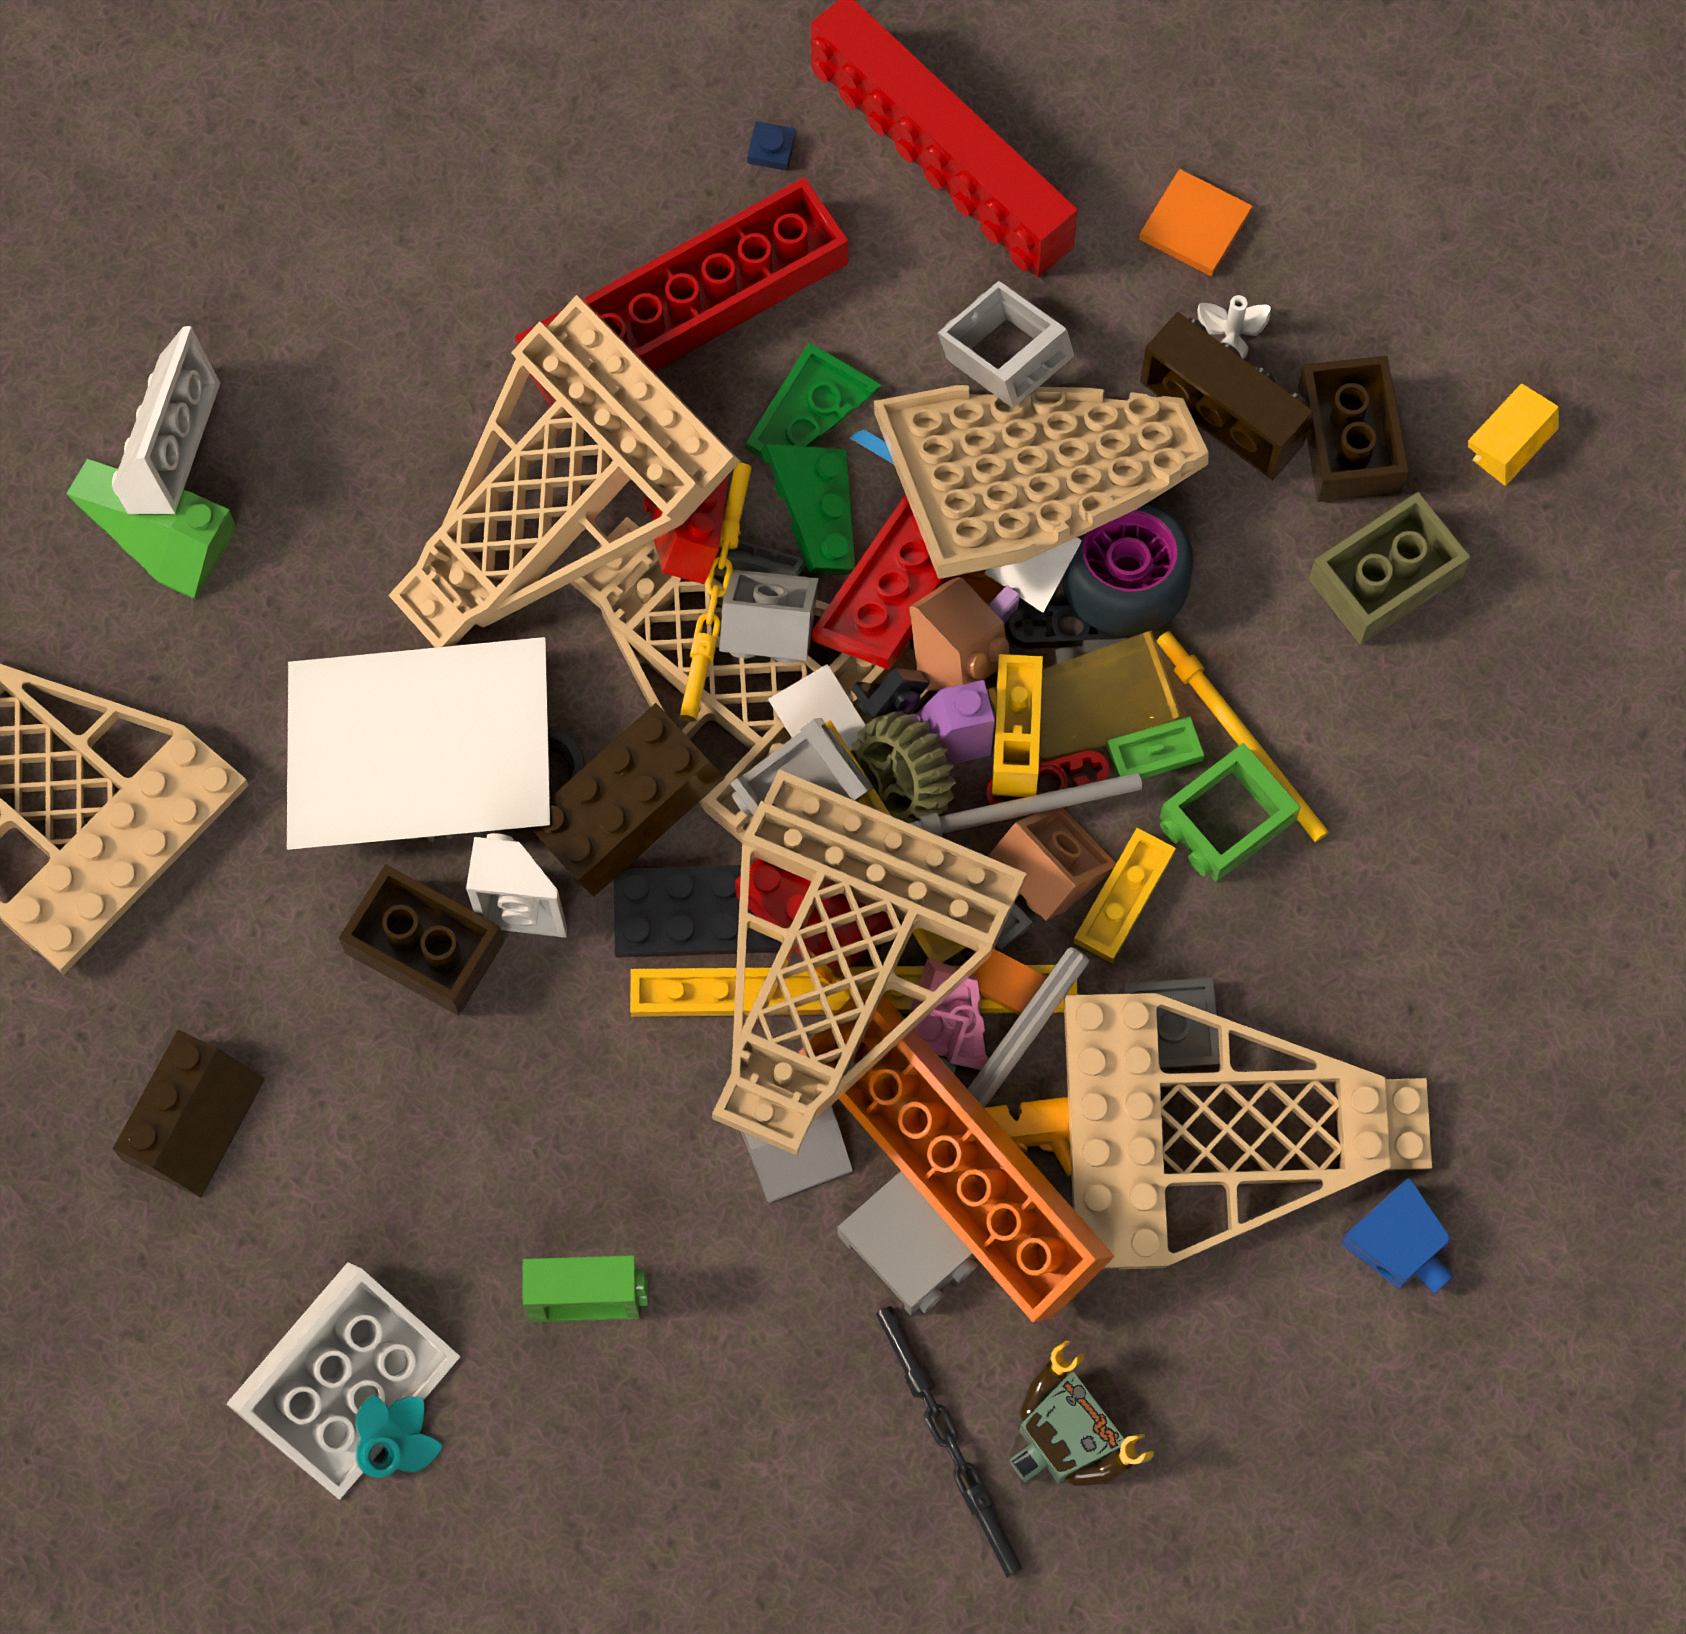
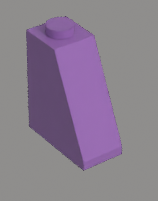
[916,680,995,764]

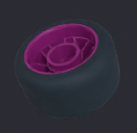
[1062,503,1194,636]

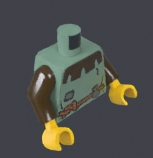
[1009,1341,1154,1486]

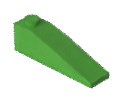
[67,459,237,599]

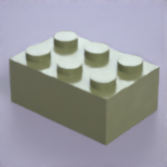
[1309,492,1471,645]

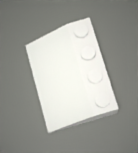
[226,1263,461,1500]

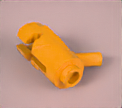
[984,1097,1071,1177]

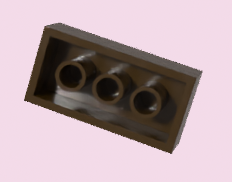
[1140,311,1313,481]
[530,703,725,897]

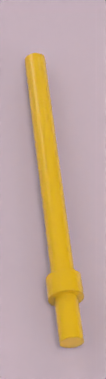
[1156,631,1329,843]

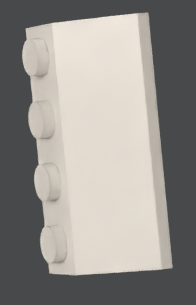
[112,326,220,514]

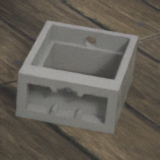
[938,281,1074,408]

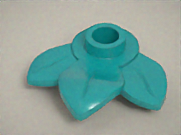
[355,1395,442,1478]

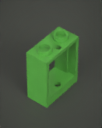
[1160,742,1301,882]
[523,1255,648,1323]

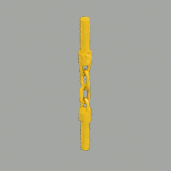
[680,463,752,722]

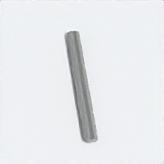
[968,947,1089,1108]

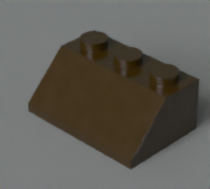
[112,1030,265,1198]

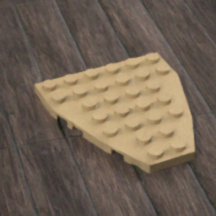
[874,385,1209,579]

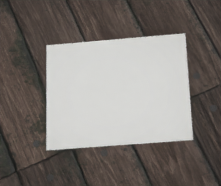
[287,637,550,850]

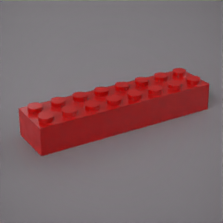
[810,0,1078,278]
[514,177,849,407]

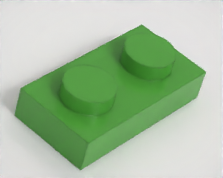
[1106,716,1204,779]

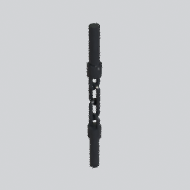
[876,1306,1023,1577]

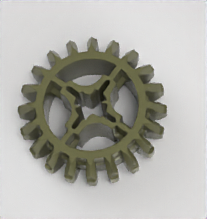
[852,711,956,823]

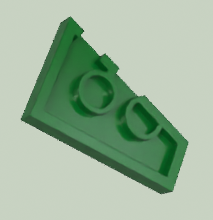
[744,342,881,464]
[761,444,855,575]

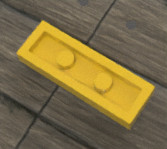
[1073,828,1176,963]

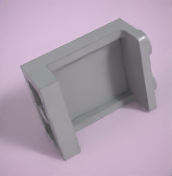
[731,717,874,816]
[837,1171,978,1316]

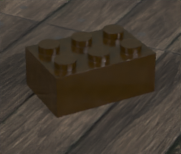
[1298,355,1409,502]
[339,864,505,1016]

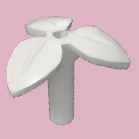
[1197,295,1271,360]

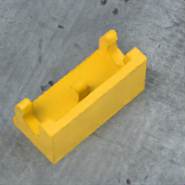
[1468,383,1559,486]

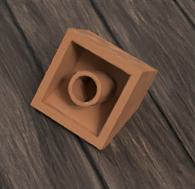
[909,577,1009,691]
[987,807,1116,921]

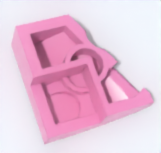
[909,959,989,1070]

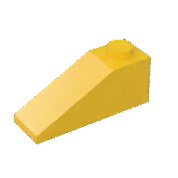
[992,654,1043,797]

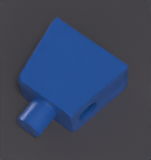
[1341,1178,1454,1294]

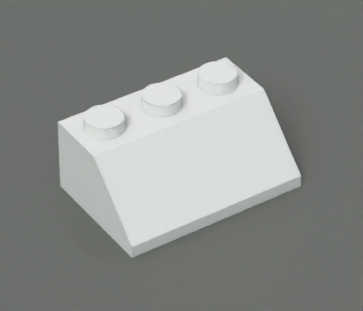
[466,833,567,937]

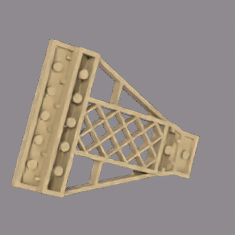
[389,295,740,648]
[570,517,934,843]
[0,664,249,975]
[712,769,1026,1155]
[1064,993,1432,1269]

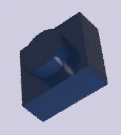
[747,121,796,171]

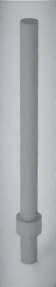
[909,773,1142,837]

